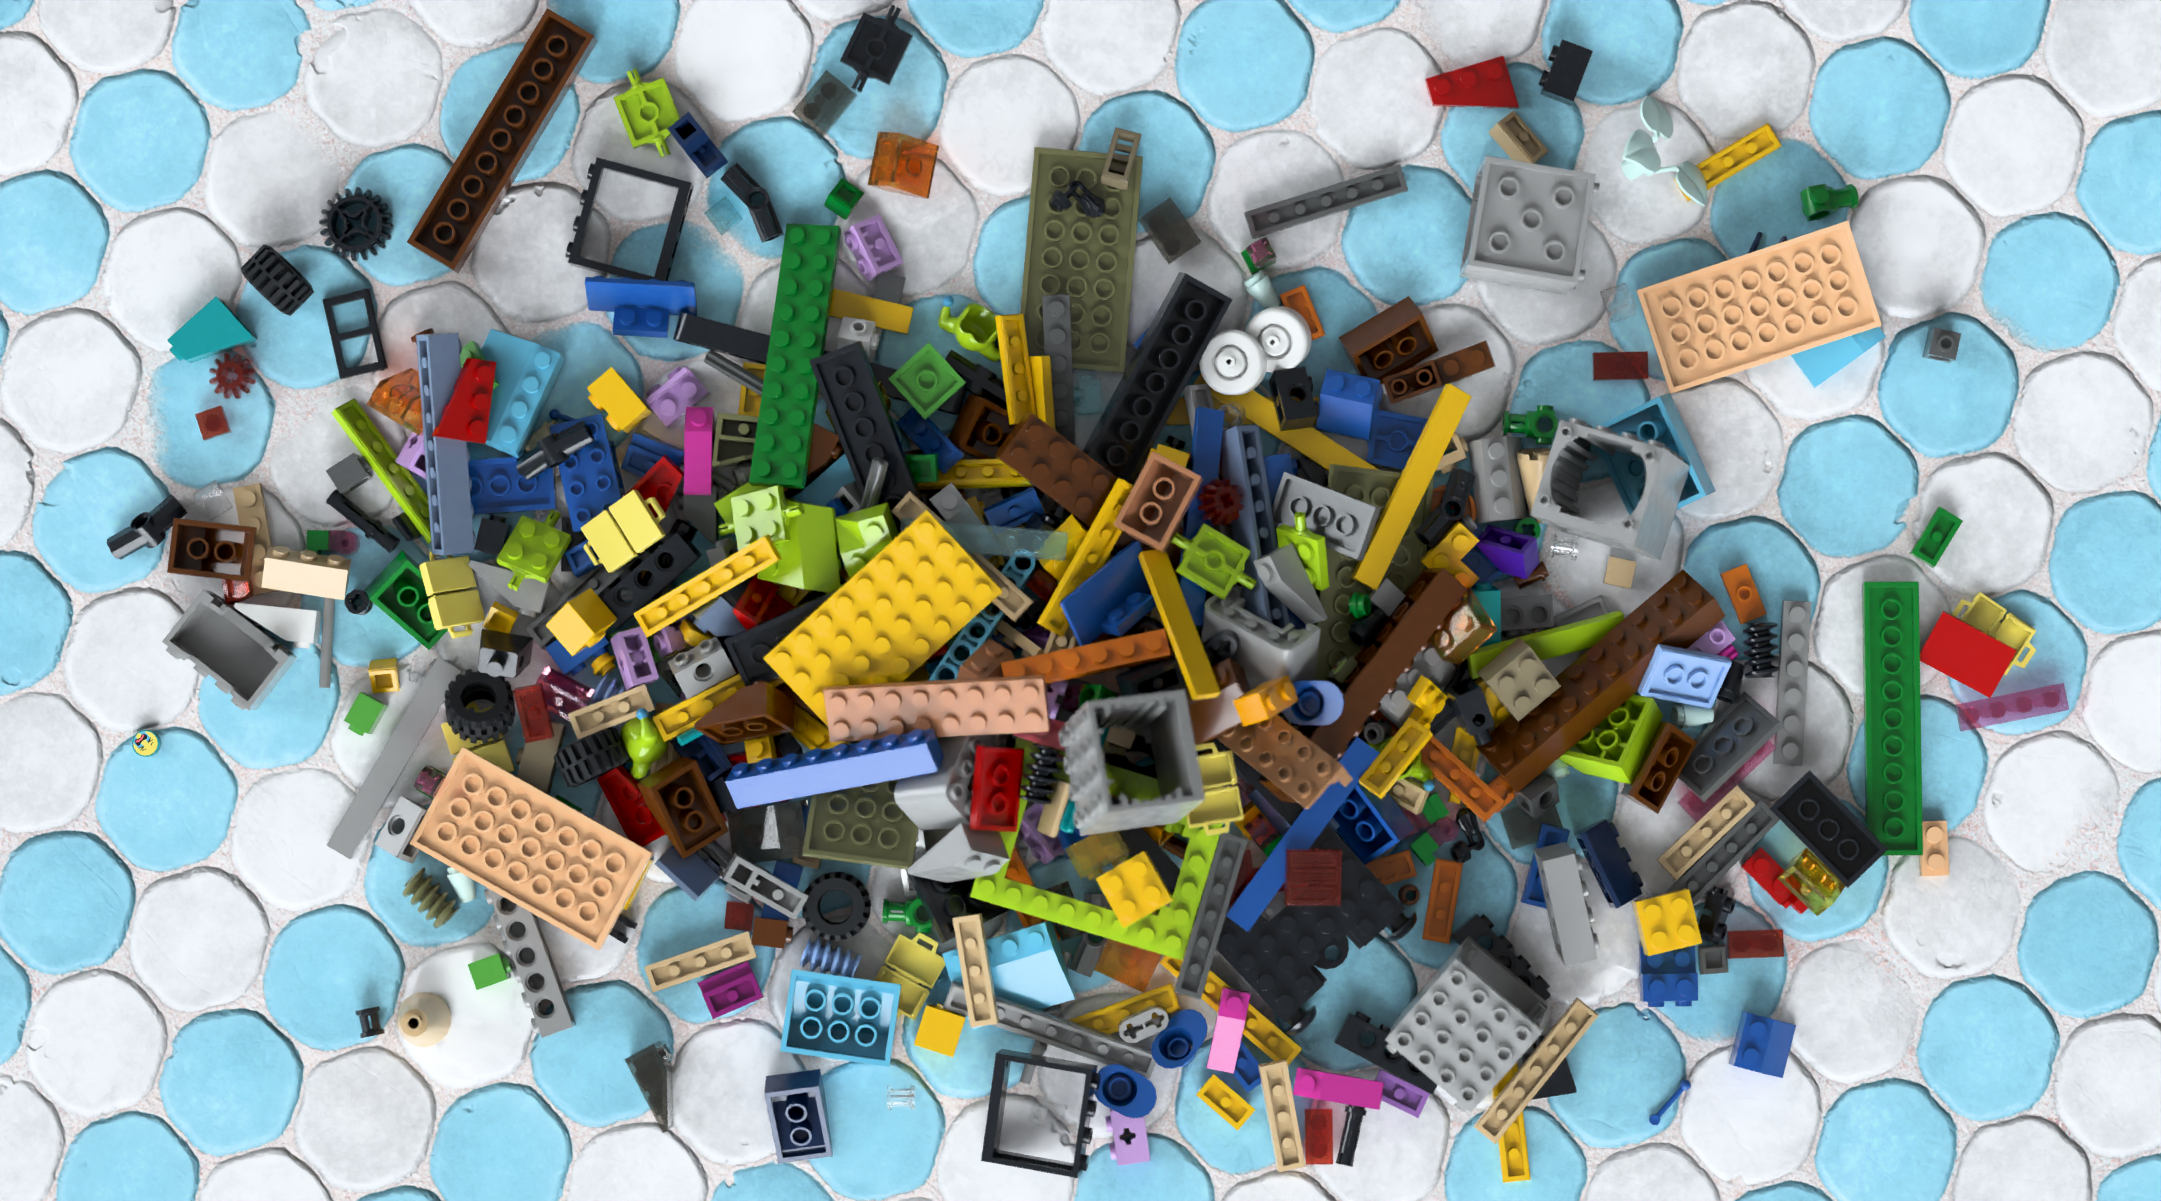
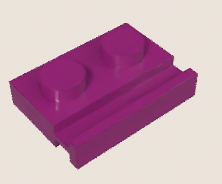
[697,961,764,1019]

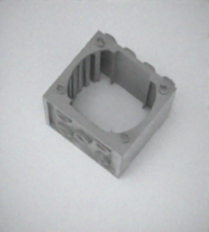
[1459,156,1600,295]
[1530,418,1690,560]
[1059,689,1205,836]
[1385,936,1553,1113]

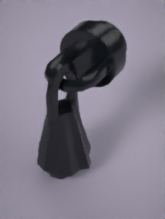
[1050,180,1106,218]
[1450,807,1485,863]

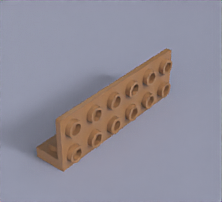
[1216,714,1353,809]

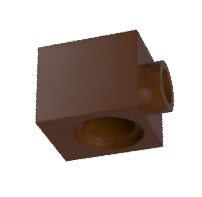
[751,916,793,949]

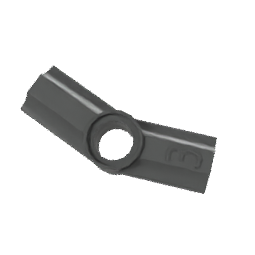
[1069,893,1108,978]

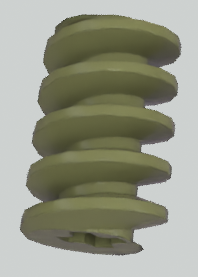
[402,867,462,929]

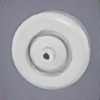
[1245,306,1312,373]
[1199,329,1267,396]

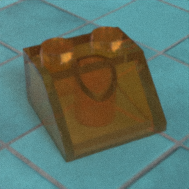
[868,132,939,199]
[366,368,423,436]
[1429,587,1498,665]
[1094,938,1162,993]

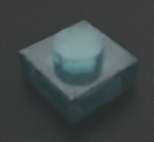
[704,196,743,235]

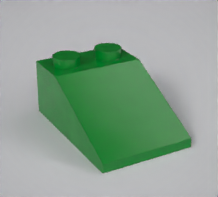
[365,550,448,650]

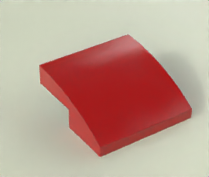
[733,573,796,629]

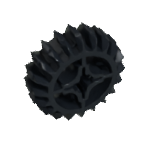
[319,187,394,262]

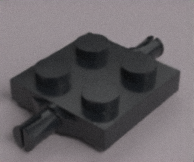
[840,5,913,93]

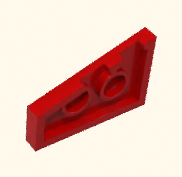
[1425,56,1519,109]
[432,358,496,444]
[623,454,684,524]
[597,765,666,847]

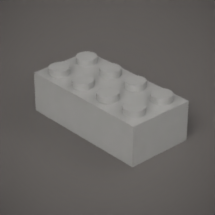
[1534,842,1600,966]

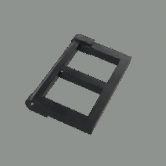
[323,289,388,379]

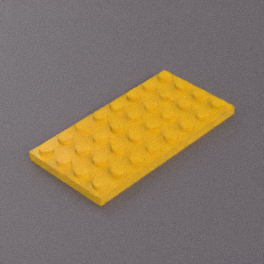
[763,509,1003,726]

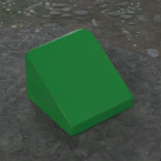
[824,178,864,220]

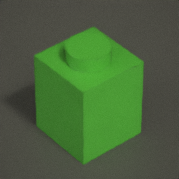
[344,692,388,736]
[467,952,513,990]

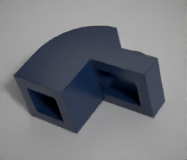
[667,112,728,179]

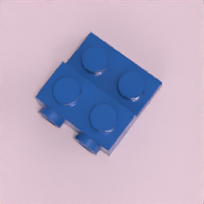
[1639,945,1698,1007]

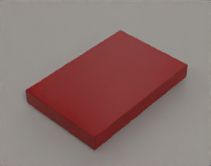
[1920,610,2017,698]
[969,745,1024,832]

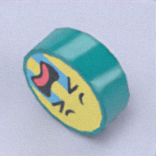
[132,730,161,757]

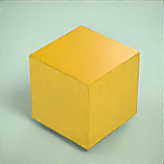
[546,588,617,656]
[914,1003,966,1057]

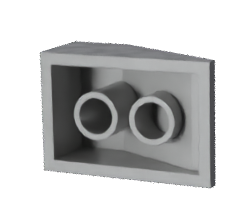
[907,823,1010,883]

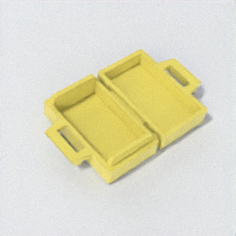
[581,490,666,573]
[419,552,486,639]
[1951,592,2036,675]
[441,701,516,772]
[1186,742,1244,836]
[874,932,945,1020]

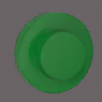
[1349,591,1371,619]

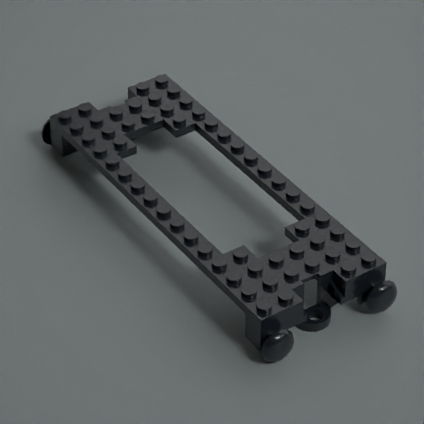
[1042,649,1417,1035]

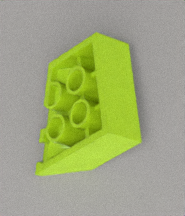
[757,498,842,593]
[1558,694,1663,784]

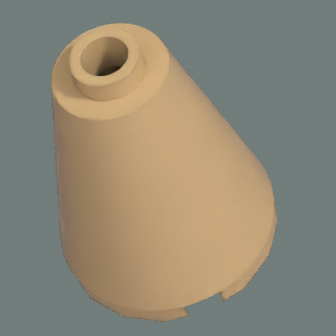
[1516,448,1550,523]
[396,992,451,1047]

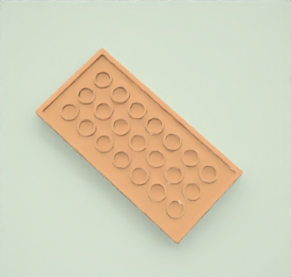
[1637,221,1882,394]
[409,747,653,950]

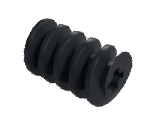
[1742,622,1780,678]
[1017,743,1065,805]

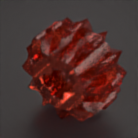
[209,353,256,399]
[1196,479,1244,525]

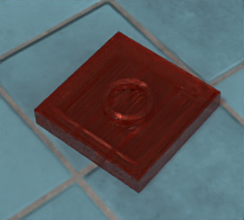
[1284,849,1342,906]

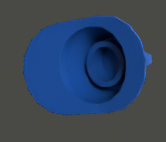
[1282,681,1344,726]
[1151,1009,1208,1069]
[1094,1064,1157,1119]

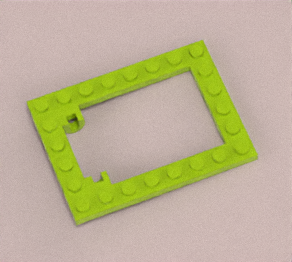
[970,737,1223,961]

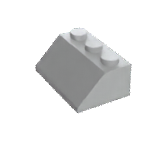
[1469,437,1529,524]
[1378,638,1457,729]

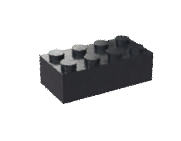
[1770,770,1888,888]

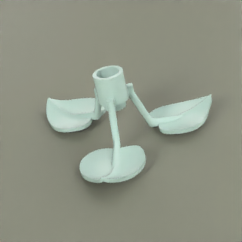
[1621,96,1707,207]

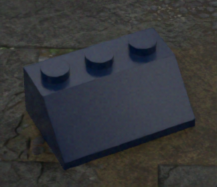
[1574,819,1644,909]

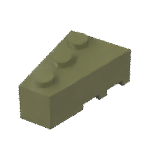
[712,412,758,469]

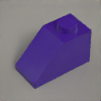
[1476,525,1540,579]

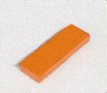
[1422,858,1463,944]

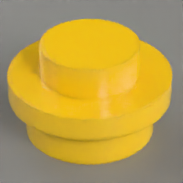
[591,652,616,677]

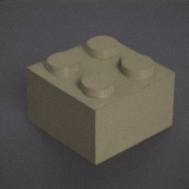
[1477,638,1560,721]

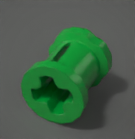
[1514,518,1541,539]

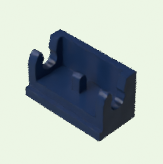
[670,734,732,783]

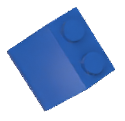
[1316,369,1383,441]
[1729,1011,1796,1078]

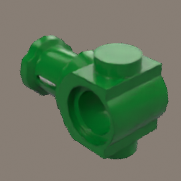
[1800,184,1858,221]
[1502,405,1558,445]
[882,894,933,933]

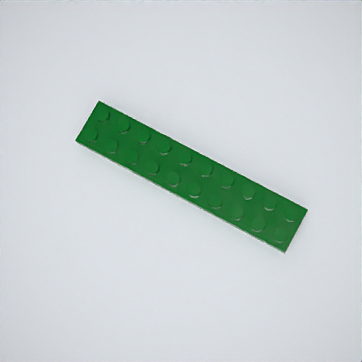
[749,224,842,489]
[1862,582,1923,856]

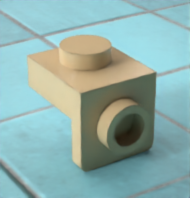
[1435,433,1469,474]

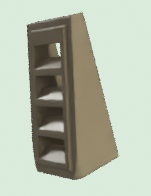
[1101,127,1142,190]

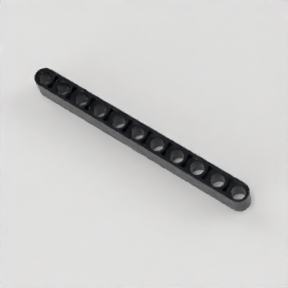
[673,313,967,415]

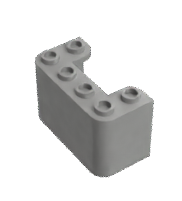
[1201,584,1321,690]
[162,590,297,711]
[894,734,1010,830]

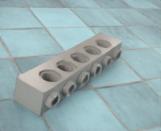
[484,888,576,1038]

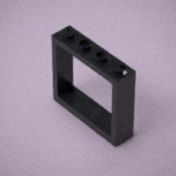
[565,157,694,281]
[981,1049,1101,1178]

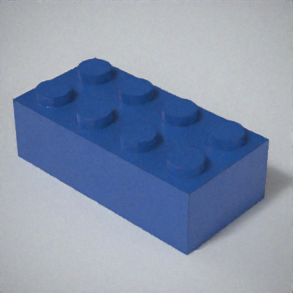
[1333,741,1415,865]

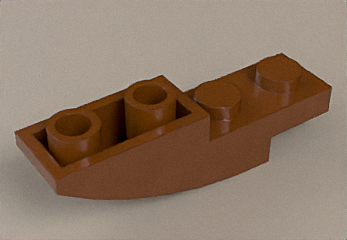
[1382,341,1496,404]

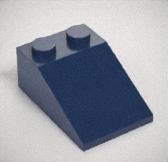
[764,1069,833,1163]

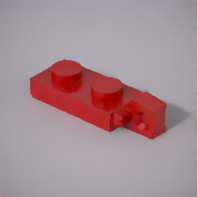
[1741,847,1809,914]

